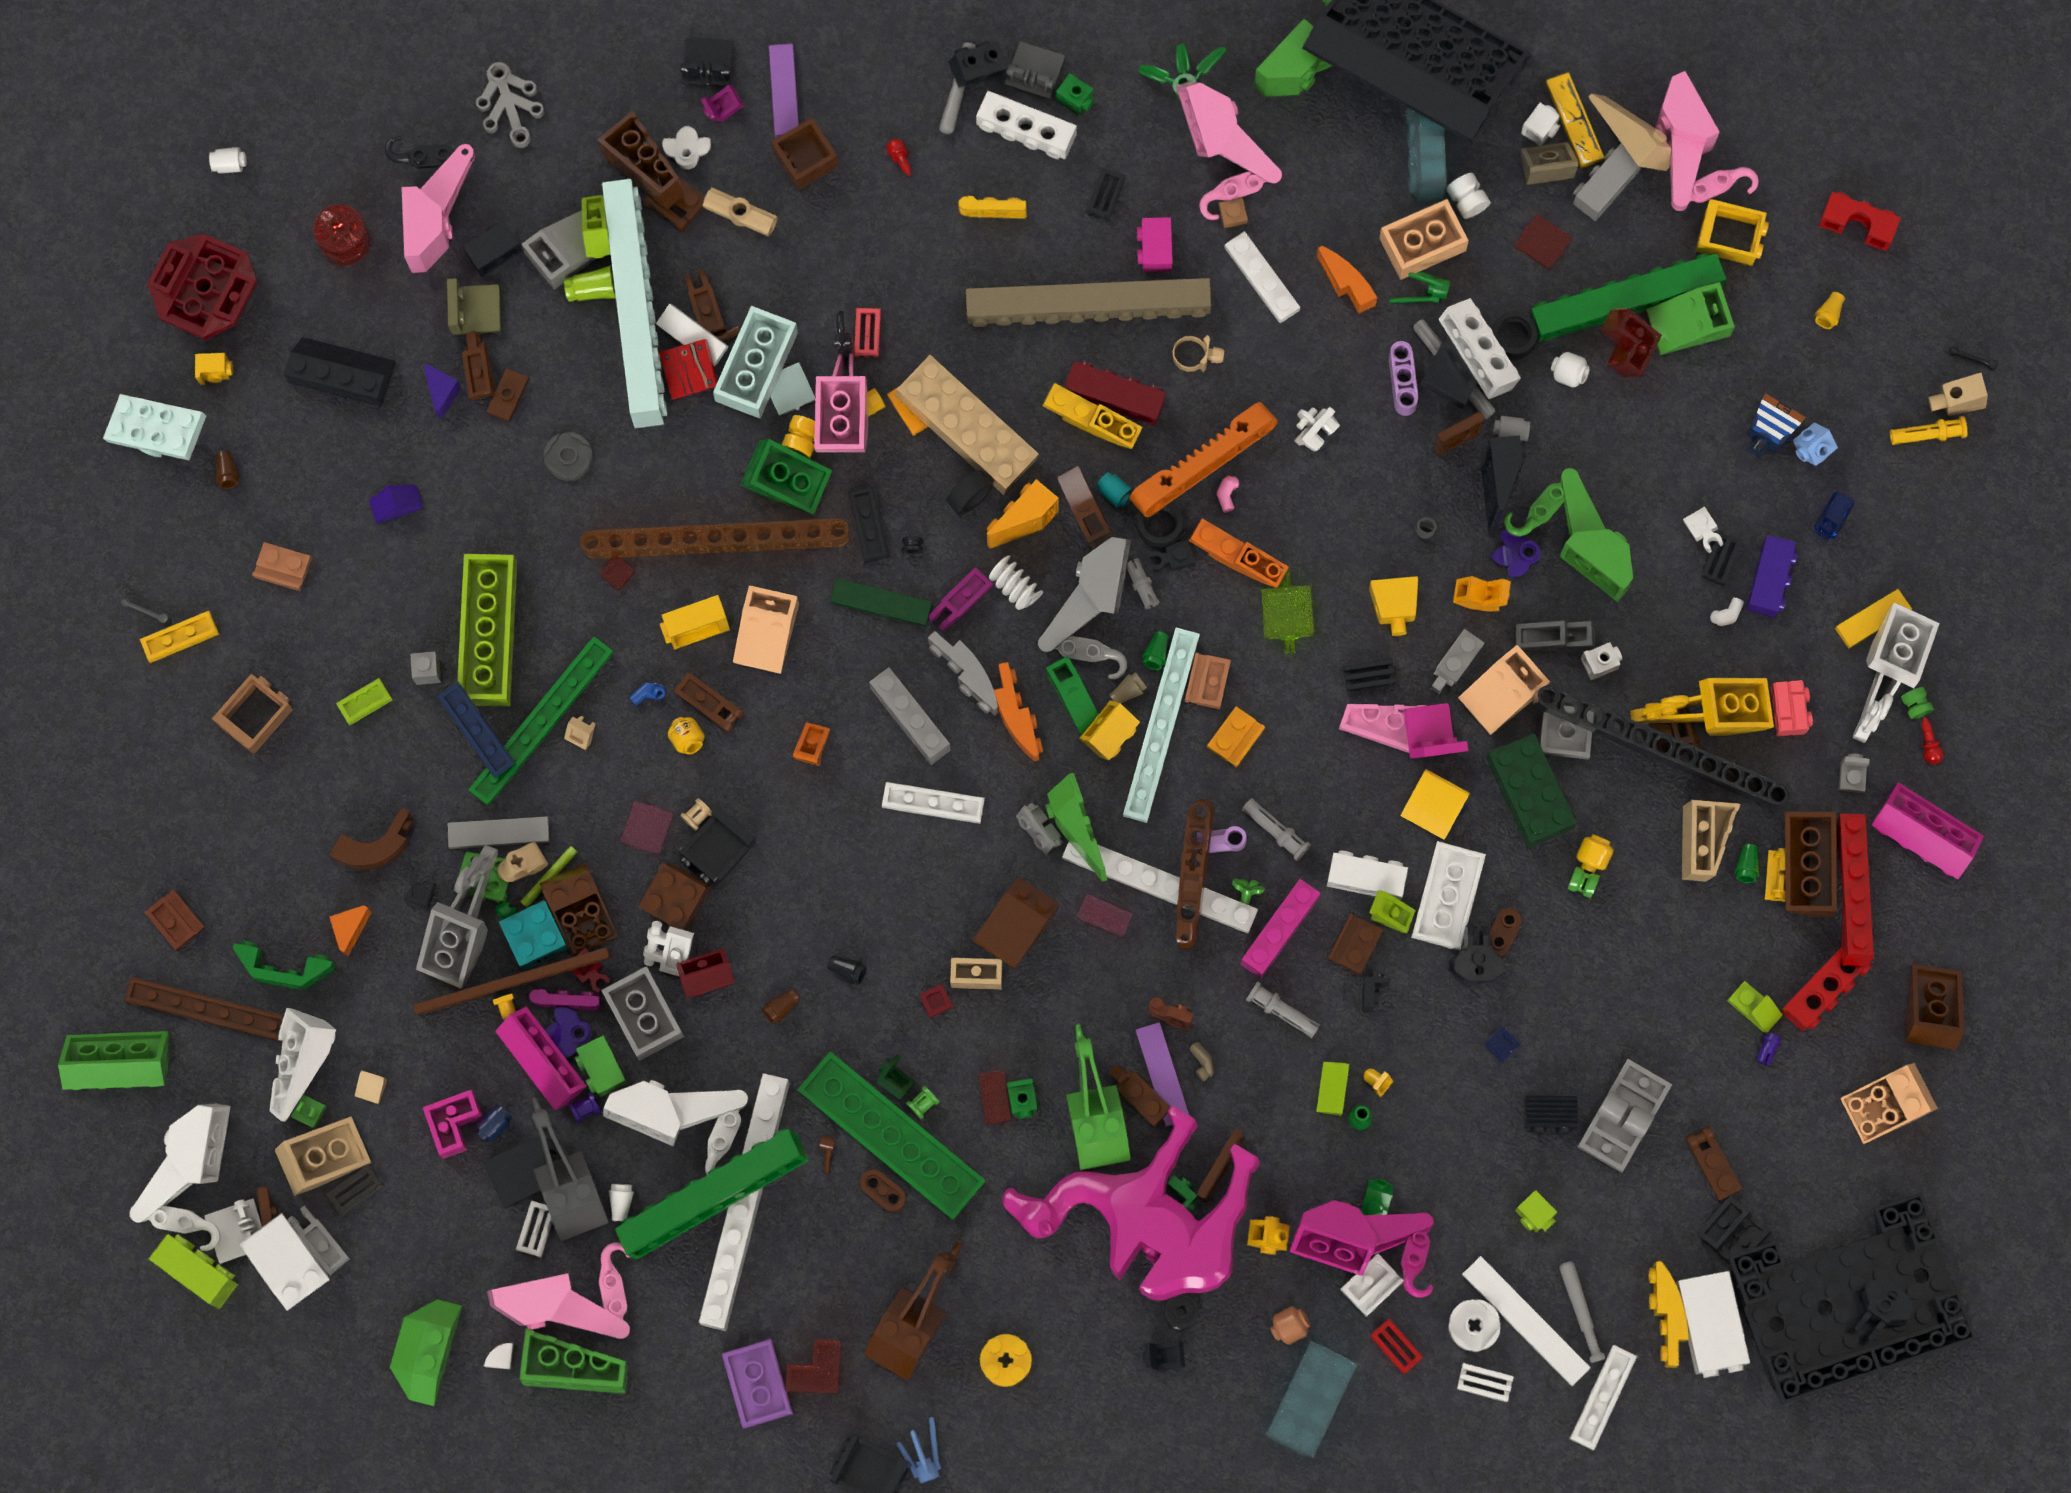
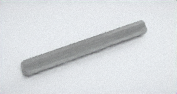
[1413,319,1495,419]

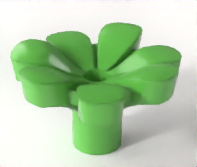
[1233,878,1265,904]

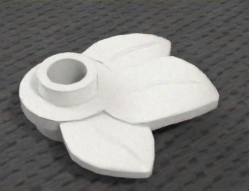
[662,126,711,169]

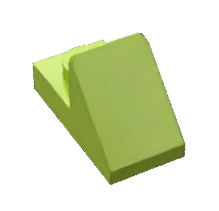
[1369,890,1416,933]
[1727,981,1782,1034]

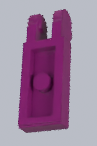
[928,567,993,632]
[529,989,602,1011]

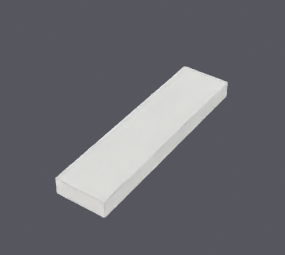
[882,782,985,824]
[1570,1345,1637,1450]

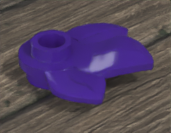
[1491,530,1541,577]
[544,1007,592,1058]

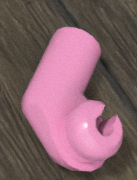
[1217,476,1239,513]

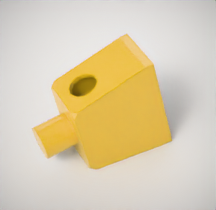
[1369,576,1418,636]

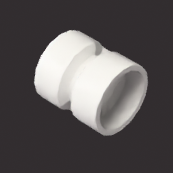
[1446,173,1490,219]

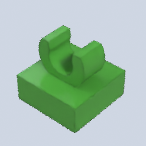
[291,1095,327,1129]

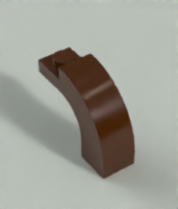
[329,808,414,870]

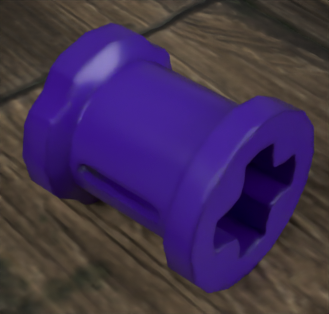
[568,1092,601,1123]

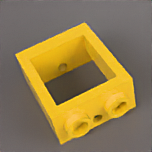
[1696,199,1769,266]
[660,595,730,650]

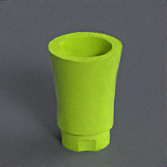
[564,265,616,302]

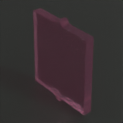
[620,801,674,855]

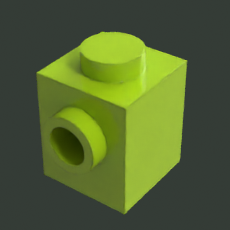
[1515,1190,1557,1233]

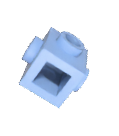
[1793,422,1838,466]

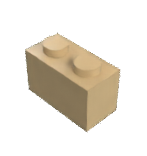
[950,958,1002,990]

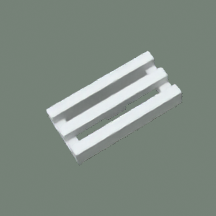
[516,1201,553,1258]
[1457,1363,1514,1402]

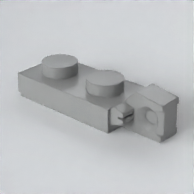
[1431,629,1485,694]

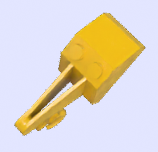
[1630,678,1774,736]

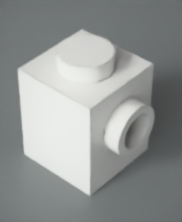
[1521,103,1560,146]

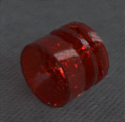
[313,204,371,266]

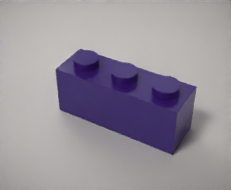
[1746,535,1798,618]

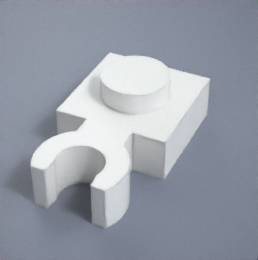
[1683,507,1723,553]

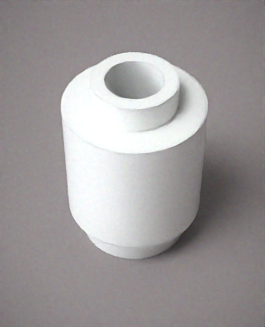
[209,147,247,174]

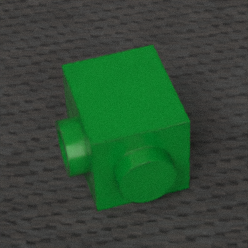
[1056,74,1095,116]

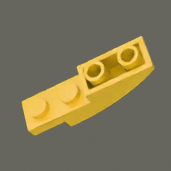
[1042,383,1143,449]
[1649,1261,1689,1368]

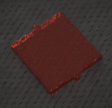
[1514,214,1572,270]

